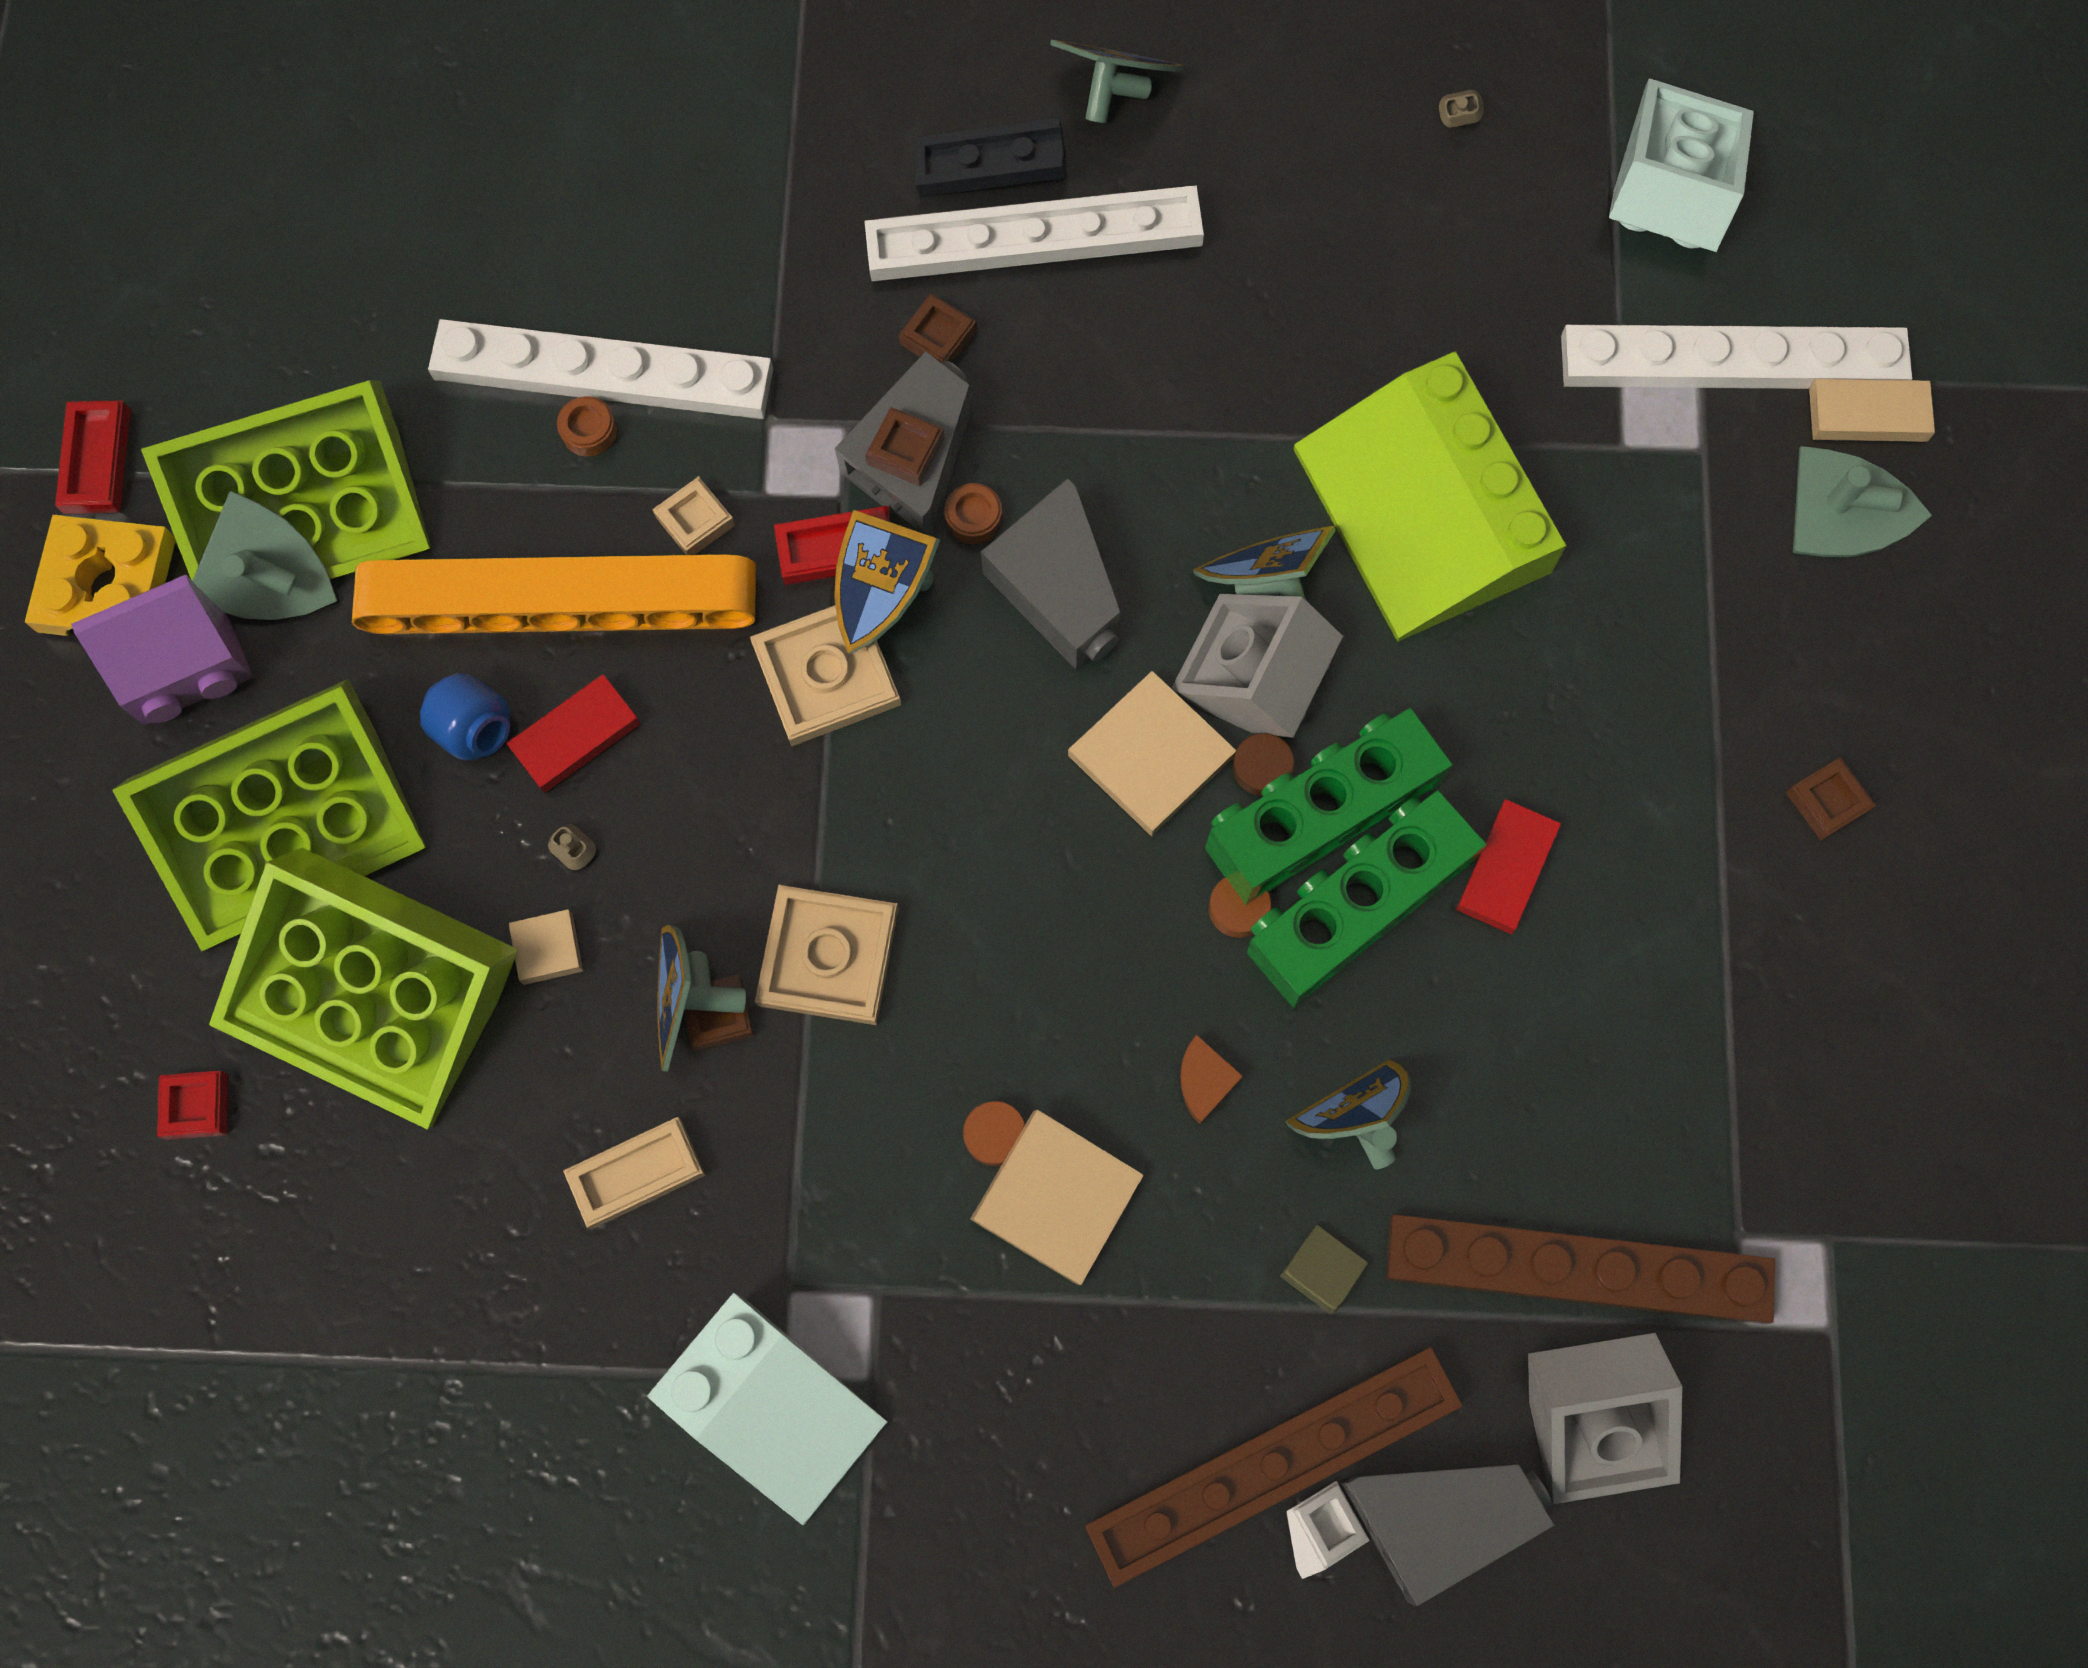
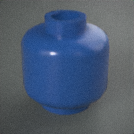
[420,673,510,761]

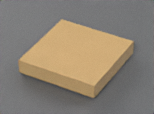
[750,605,901,746]
[1068,671,1237,837]
[755,885,899,1025]
[970,1110,1143,1285]

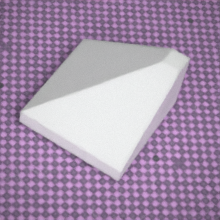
[1286,1481,1370,1579]

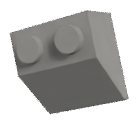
[1171,594,1343,737]
[1528,1333,1682,1504]

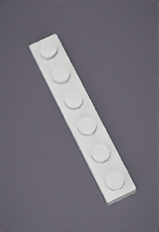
[865,185,1204,281]
[428,319,773,419]
[1561,325,1912,389]

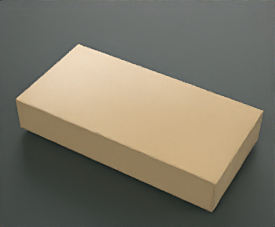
[1809,379,1935,442]
[563,1117,706,1230]

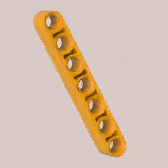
[352,555,756,634]

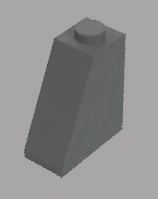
[835,352,972,536]
[981,479,1120,670]
[1341,1465,1555,1606]

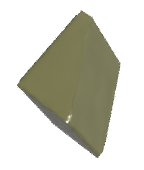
[1280,1225,1368,1315]

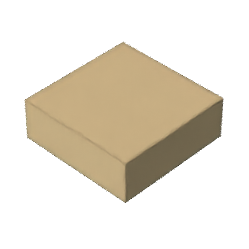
[652,476,735,555]
[509,909,583,985]

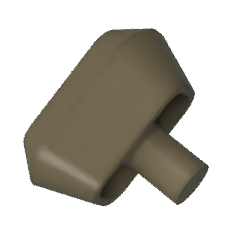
[1439,90,1484,127]
[548,824,596,870]

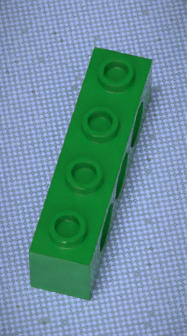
[1205,708,1453,905]
[1247,790,1487,1008]

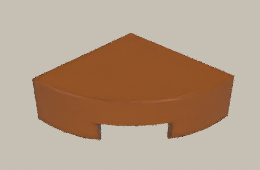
[1180,1035,1243,1125]

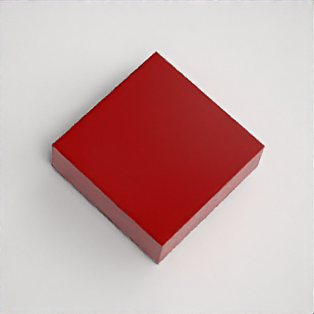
[157,1071,228,1140]

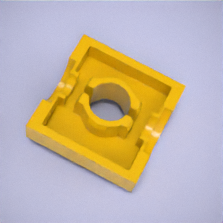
[25,515,176,636]

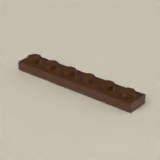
[1385,1214,1775,1325]
[1084,1347,1463,1588]

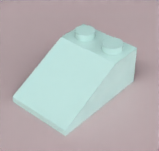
[1609,78,1754,252]
[647,1293,888,1526]

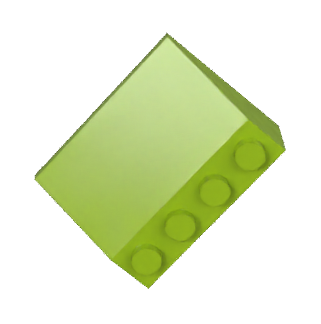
[1293,351,1566,642]
[141,380,431,581]
[112,679,426,951]
[209,847,518,1130]

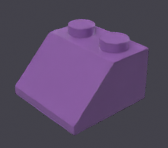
[71,575,253,725]

